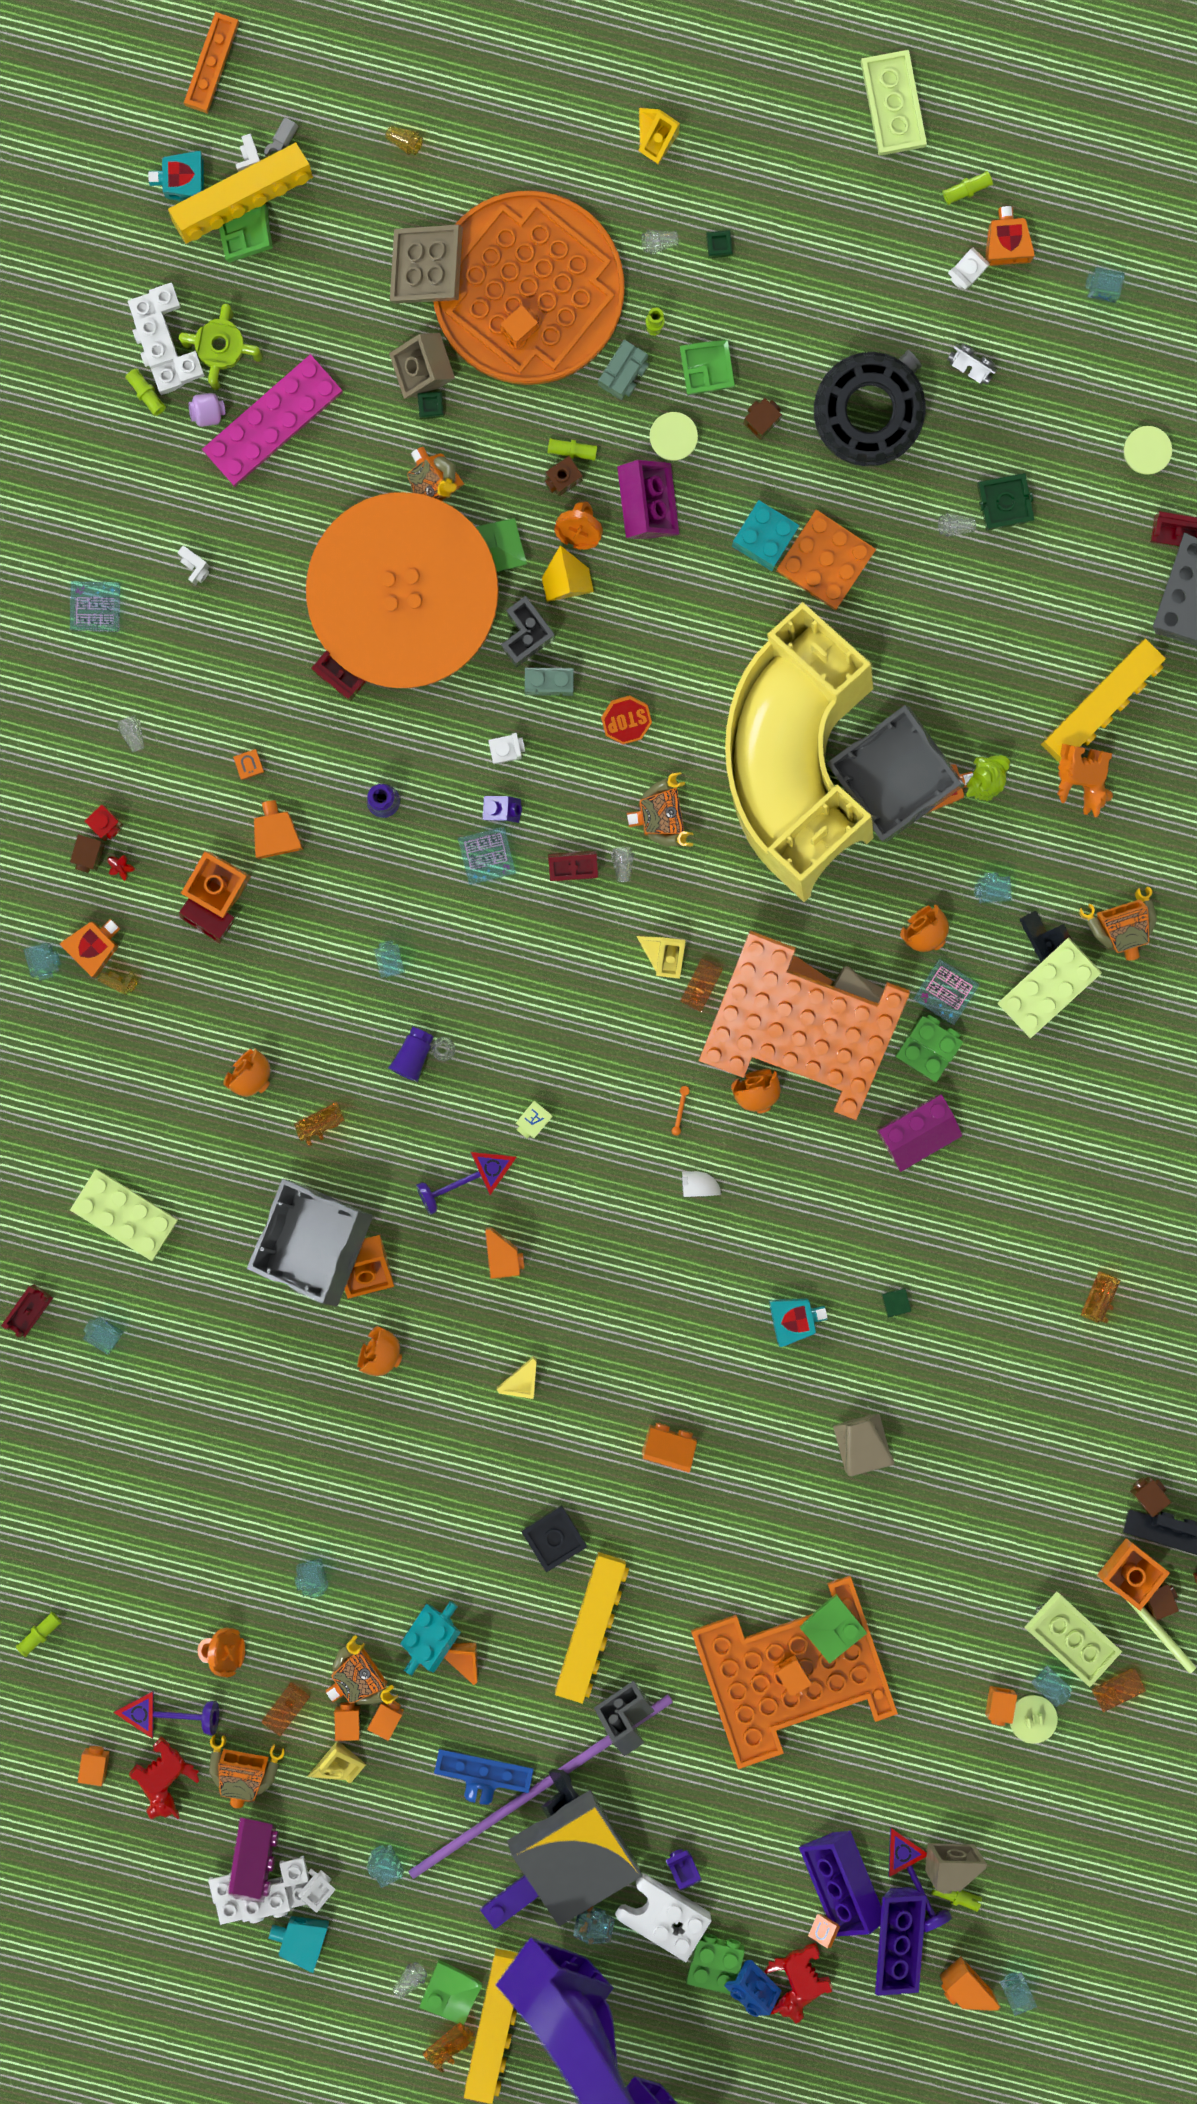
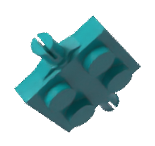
[400,1601,461,1676]

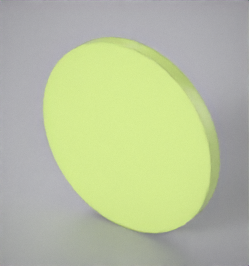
[650,412,698,461]
[1124,426,1172,475]
[1010,1695,1058,1744]

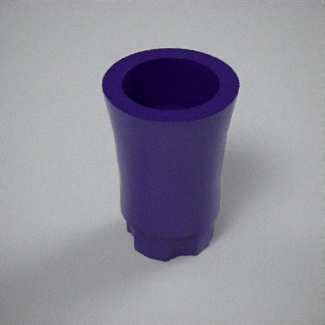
[367,784,400,818]
[388,1027,434,1083]

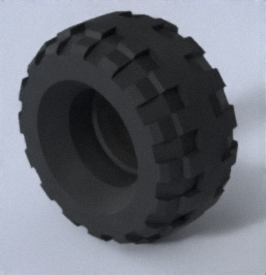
[814,352,926,467]

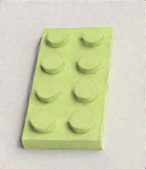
[861,50,927,156]
[997,937,1102,1039]
[70,1169,178,1261]
[1024,1592,1122,1687]

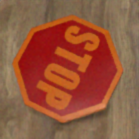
[601,696,652,745]

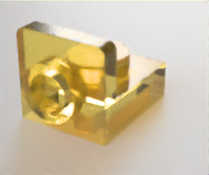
[97,971,138,995]

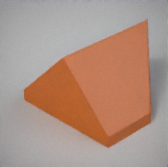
[444,1643,478,1685]

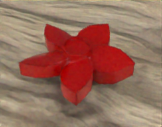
[107,855,135,881]

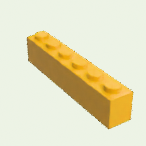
[168,142,313,244]
[1041,638,1166,762]
[555,1552,629,1704]
[464,1948,519,2104]

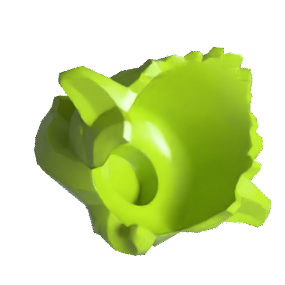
[966,756,1010,801]

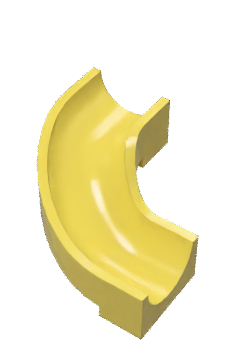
[725,602,874,902]

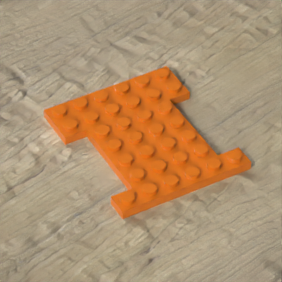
[699,931,910,1120]
[691,1576,898,1769]

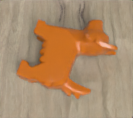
[1057,744,1113,818]

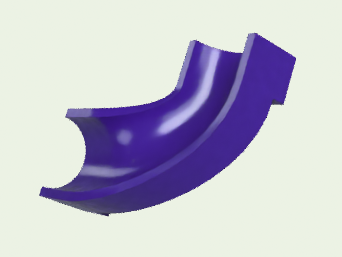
[496,1937,678,2104]

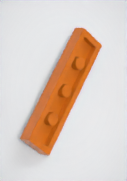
[184,12,239,114]

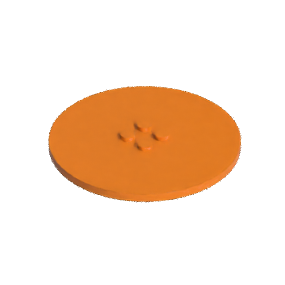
[433,191,624,385]
[306,492,499,689]

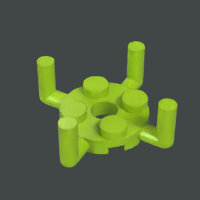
[179,304,263,390]

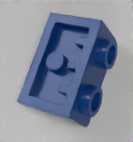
[725,1960,782,2017]

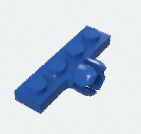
[434,1749,533,1805]

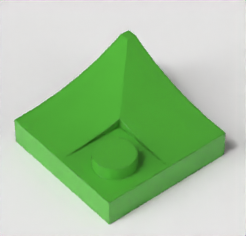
[219,204,273,263]
[680,340,735,396]
[476,518,527,572]
[800,1594,867,1664]
[419,1960,482,2026]

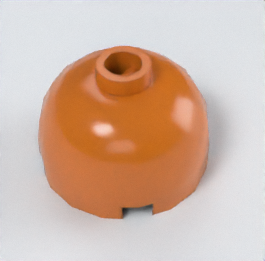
[900,905,949,952]
[224,1048,270,1097]
[731,1069,781,1113]
[357,1326,402,1376]

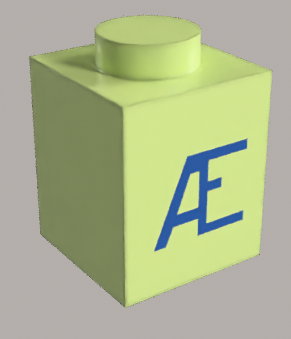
[516,1101,552,1139]

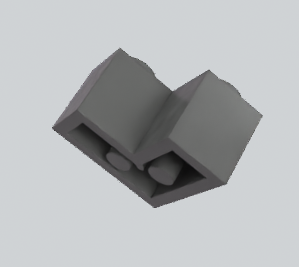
[501,596,555,668]
[594,1681,654,1756]

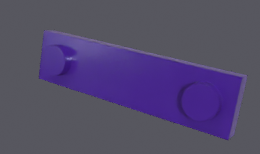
[480,1875,539,1930]

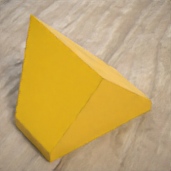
[638,108,680,164]
[542,545,594,602]

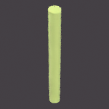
[1126,1600,1196,1673]

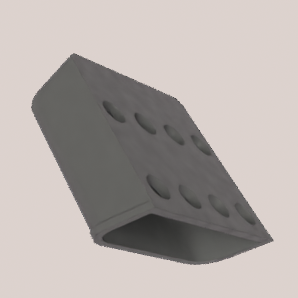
[1153,533,1197,646]

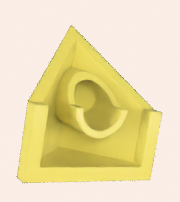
[307,1741,366,1784]

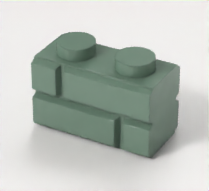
[598,340,649,400]
[525,668,573,696]

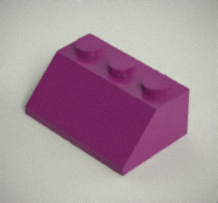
[617,460,679,539]
[876,1094,962,1172]
[228,1818,279,1903]

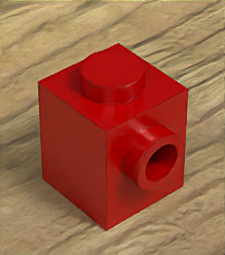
[85,804,123,841]

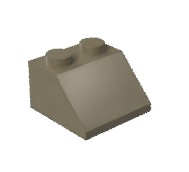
[389,333,455,399]
[925,1843,987,1894]

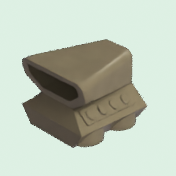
[832,966,884,1003]
[833,1414,895,1476]

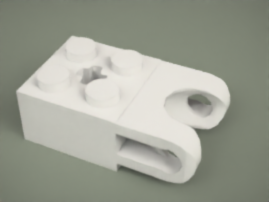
[615,1873,711,1962]

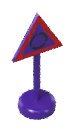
[416,1152,517,1215]
[113,1691,219,1739]
[888,1828,952,1932]

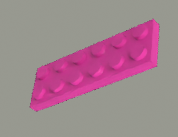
[202,354,343,487]

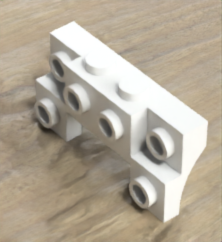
[128,282,205,395]
[208,1856,310,1925]

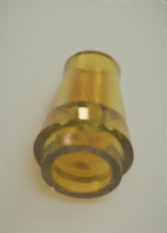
[385,125,423,155]

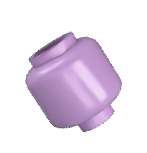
[189,393,225,427]

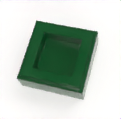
[706,230,733,259]
[417,392,444,419]
[881,1288,912,1318]

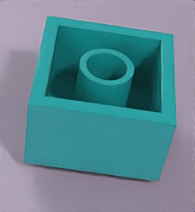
[732,500,800,571]

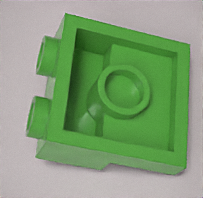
[895,1015,963,1082]
[686,1933,745,1994]

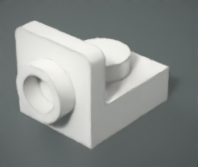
[236,134,260,172]
[948,248,990,289]
[178,546,210,585]
[488,733,525,764]
[297,1869,336,1913]

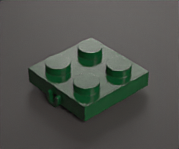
[977,473,1034,531]

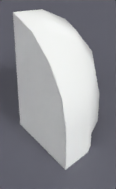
[682,1171,721,1197]

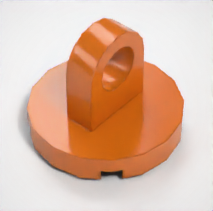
[554,502,603,550]
[198,1628,245,1678]

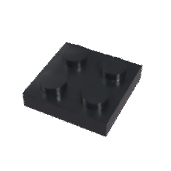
[521,1505,587,1573]

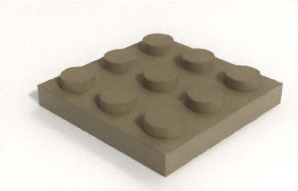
[390,225,463,304]

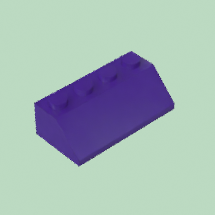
[799,1831,882,1937]
[875,1887,927,1996]

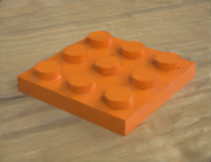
[776,510,876,611]

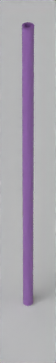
[409,1694,673,1879]

